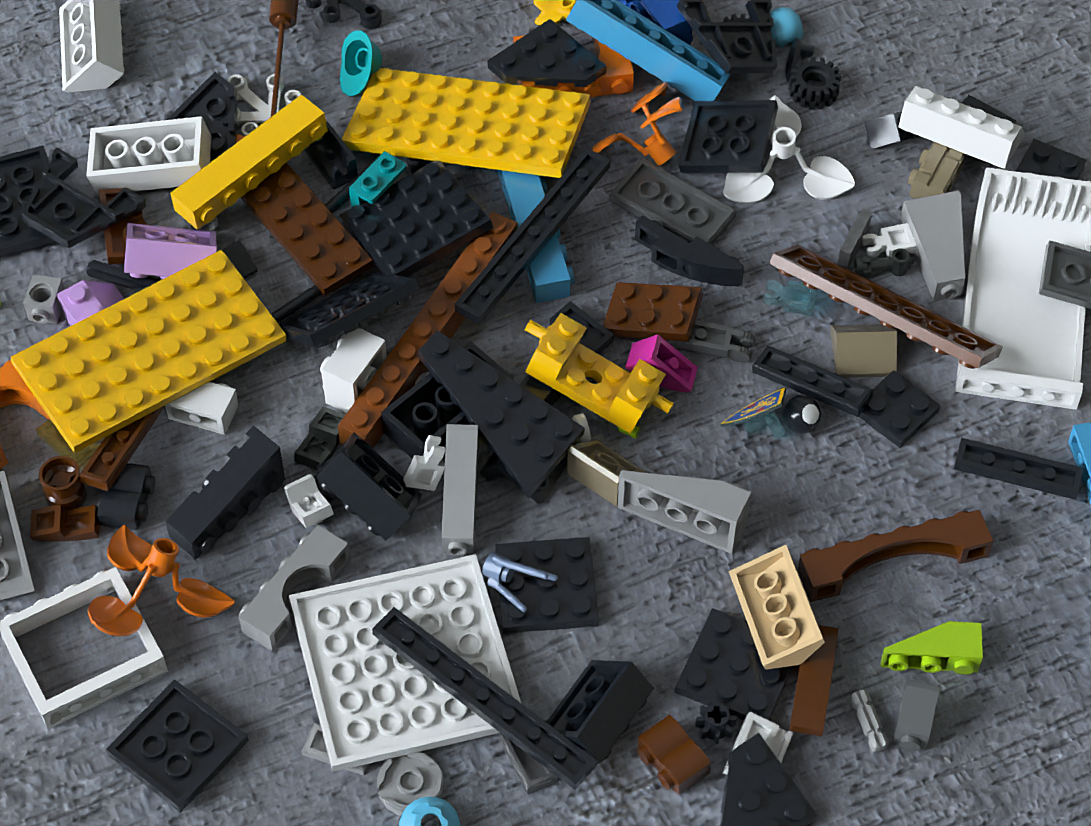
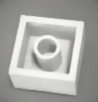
[320,328,387,413]

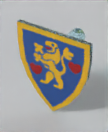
[720,387,787,439]

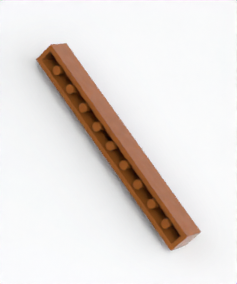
[338,211,518,449]

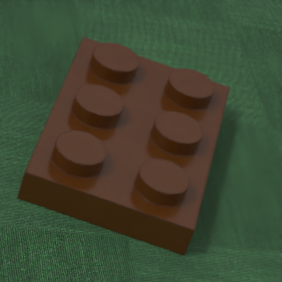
[602,282,703,342]

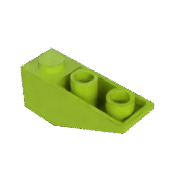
[880,621,983,675]

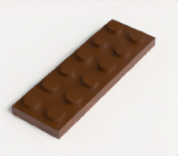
[240,162,374,296]

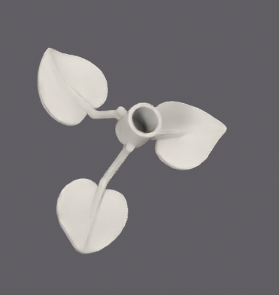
[723,95,855,204]

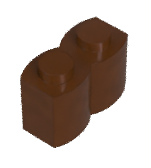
[637,715,711,795]

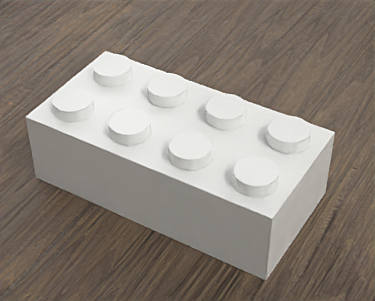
[87,116,211,195]

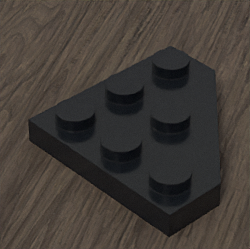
[487,19,606,87]
[166,72,237,163]
[720,732,817,826]

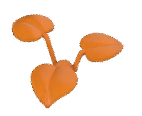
[590,82,682,166]
[88,524,235,636]

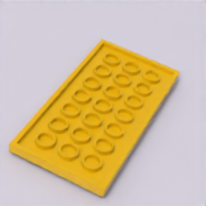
[342,68,591,178]
[10,250,286,453]

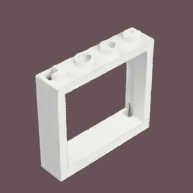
[0,567,168,729]

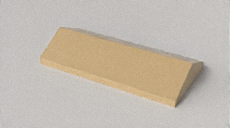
[729,545,825,670]

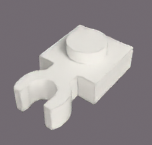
[861,223,917,258]

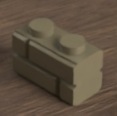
[908,142,966,199]

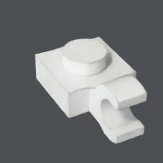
[404,435,445,491]

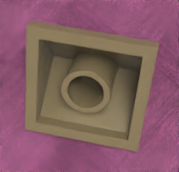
[830,324,897,378]
[567,440,645,506]

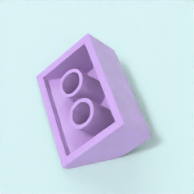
[124,223,217,279]
[57,280,124,326]

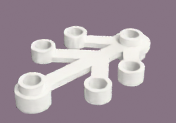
[227,74,301,136]

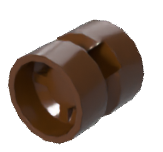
[39,456,87,510]

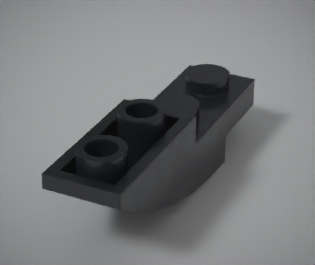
[635,215,744,287]

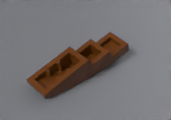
[789,625,839,737]

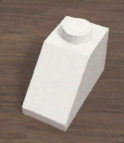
[165,382,239,435]

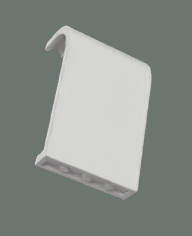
[955,168,1091,410]

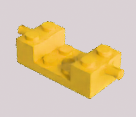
[525,313,674,434]

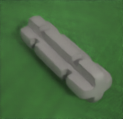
[851,690,889,753]

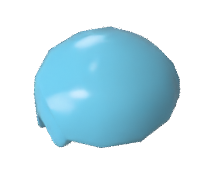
[770,7,804,48]

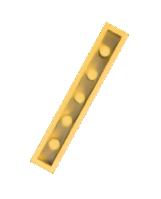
[170,94,327,230]

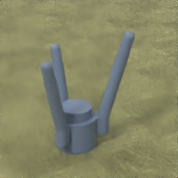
[482,552,558,612]

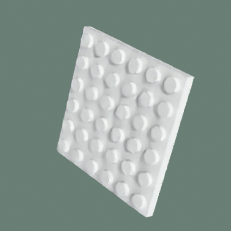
[289,554,521,772]

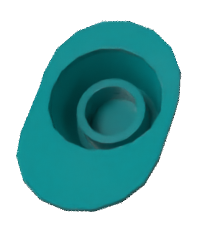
[340,30,382,96]

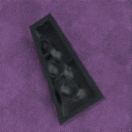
[165,425,285,559]

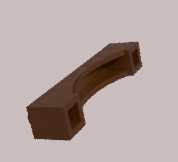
[798,509,994,602]

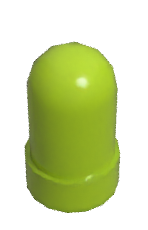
[618,426,641,439]

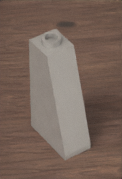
[900,191,965,301]
[441,424,479,556]

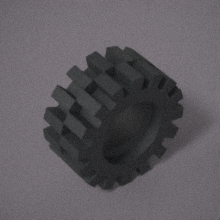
[789,57,841,110]

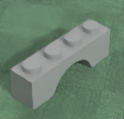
[239,525,350,652]

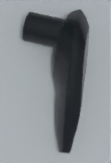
[785,38,814,82]

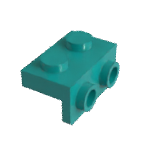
[349,151,406,207]

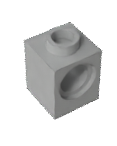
[23,275,65,324]

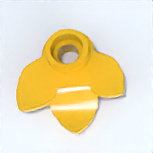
[533,0,577,25]

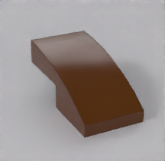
[30,504,100,541]

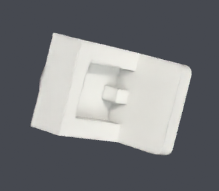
[284,474,334,528]

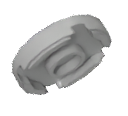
[377,752,444,815]

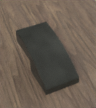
[294,406,345,470]

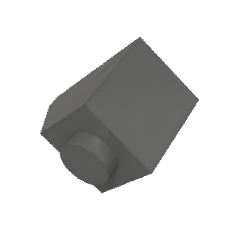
[892,680,940,751]

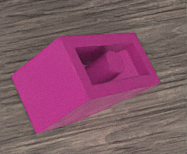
[625,334,698,393]

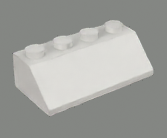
[59,0,124,93]
[898,86,1024,169]

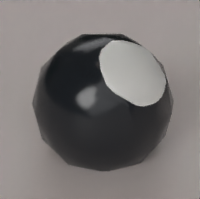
[782,396,821,433]

